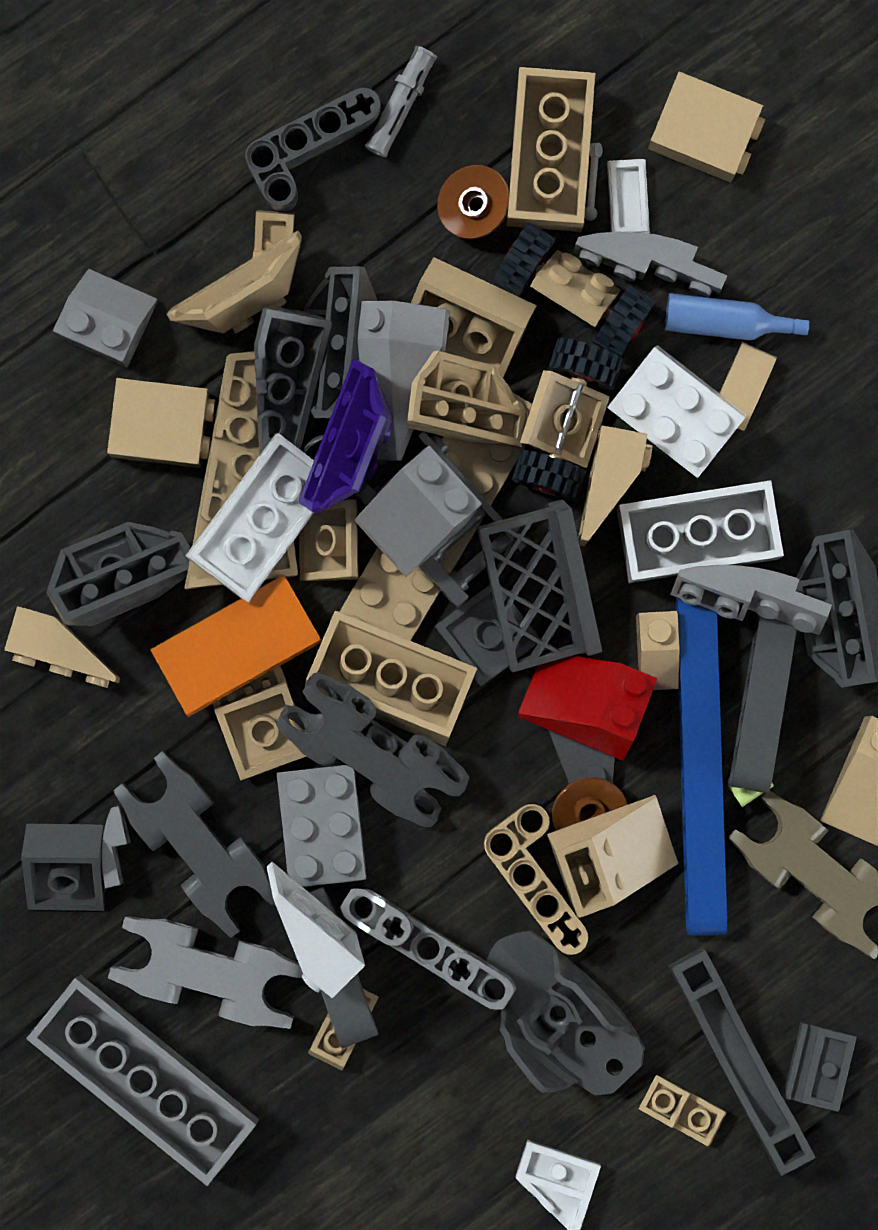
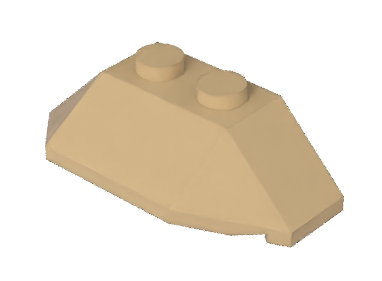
[167,231,302,333]
[407,351,526,447]

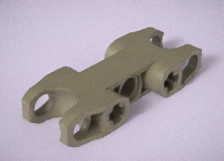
[727,790,878,959]

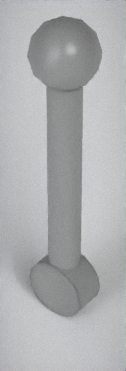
[584,143,603,221]

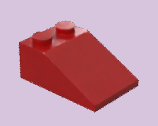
[517,651,657,761]

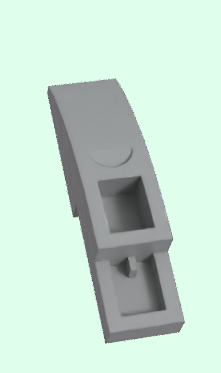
[574,231,727,297]
[671,565,832,635]

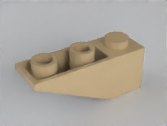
[5,606,120,688]

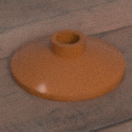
[437,165,509,239]
[552,777,627,831]

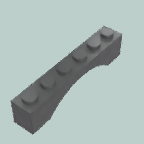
[668,948,816,1176]

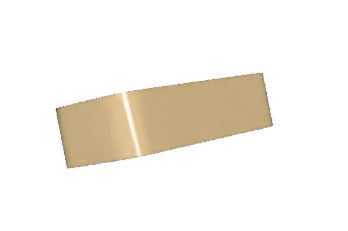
[484,804,588,955]

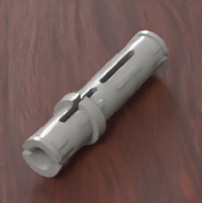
[365,46,437,158]

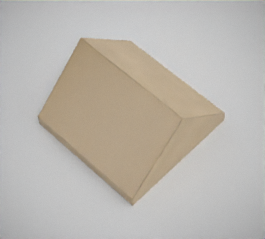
[299,499,359,581]

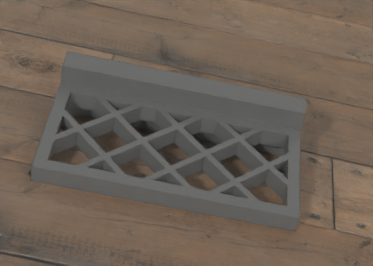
[477,499,602,672]

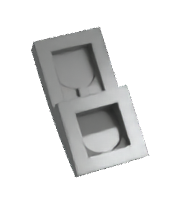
[102,806,131,888]

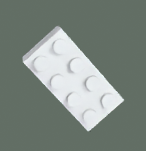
[617,480,784,583]

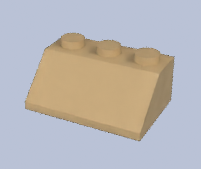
[411,257,537,378]

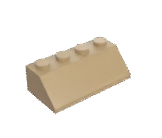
[305,611,477,746]

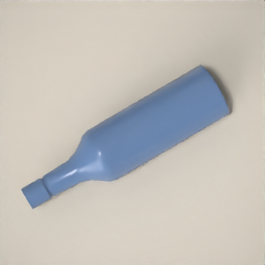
[665,293,809,340]

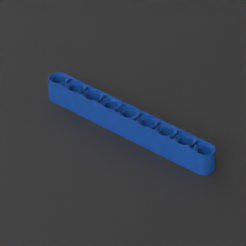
[676,597,727,936]

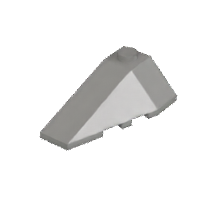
[357,301,450,461]

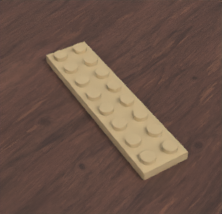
[340,392,532,641]

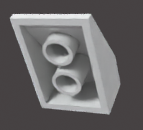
[267,862,365,998]

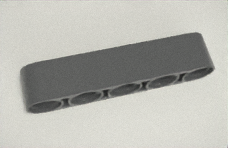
[729,614,797,793]

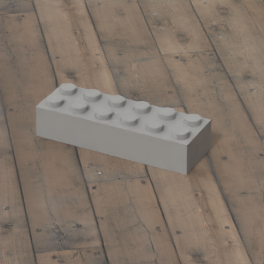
[26,975,259,1186]

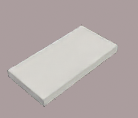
[185,433,314,602]

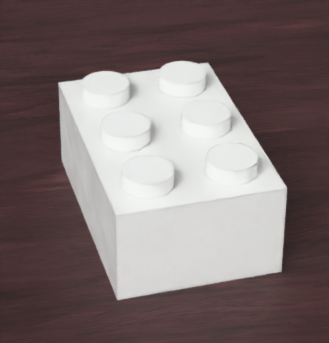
[607,345,747,478]

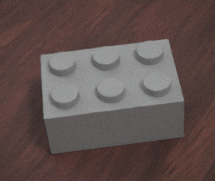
[277,765,367,887]

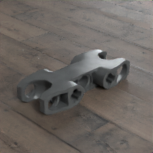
[276,673,470,827]
[113,751,275,938]

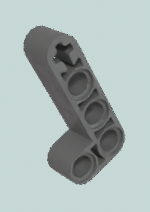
[245,87,381,212]
[309,887,379,1049]

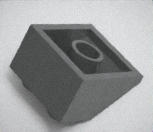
[21,824,105,911]

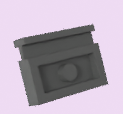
[783,1022,857,1112]

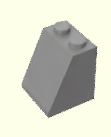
[354,446,482,577]

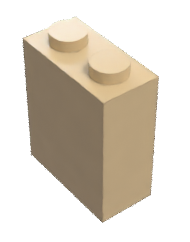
[648,72,765,183]
[107,378,216,468]

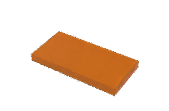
[150,575,322,717]

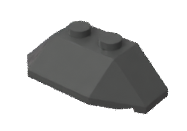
[304,266,378,419]
[46,522,191,626]
[796,530,878,688]

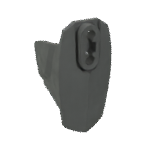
[486,930,645,1095]

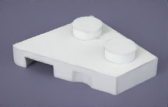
[515,1139,601,1230]

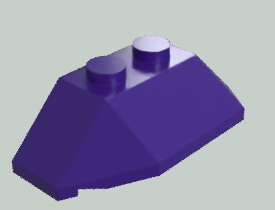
[299,359,393,513]

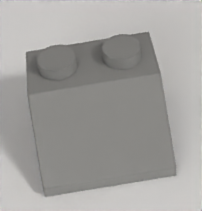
[53,269,158,368]

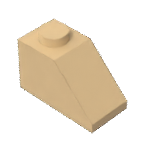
[636,611,680,690]

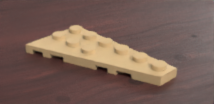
[185,352,298,589]

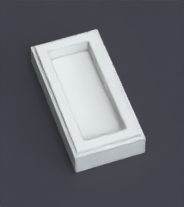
[607,159,650,234]

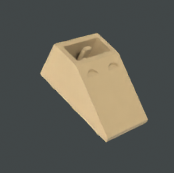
[547,795,678,918]

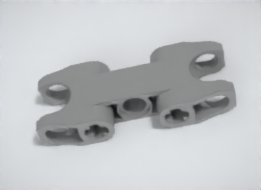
[340,889,517,1010]
[108,916,303,1029]

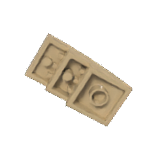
[213,665,306,780]

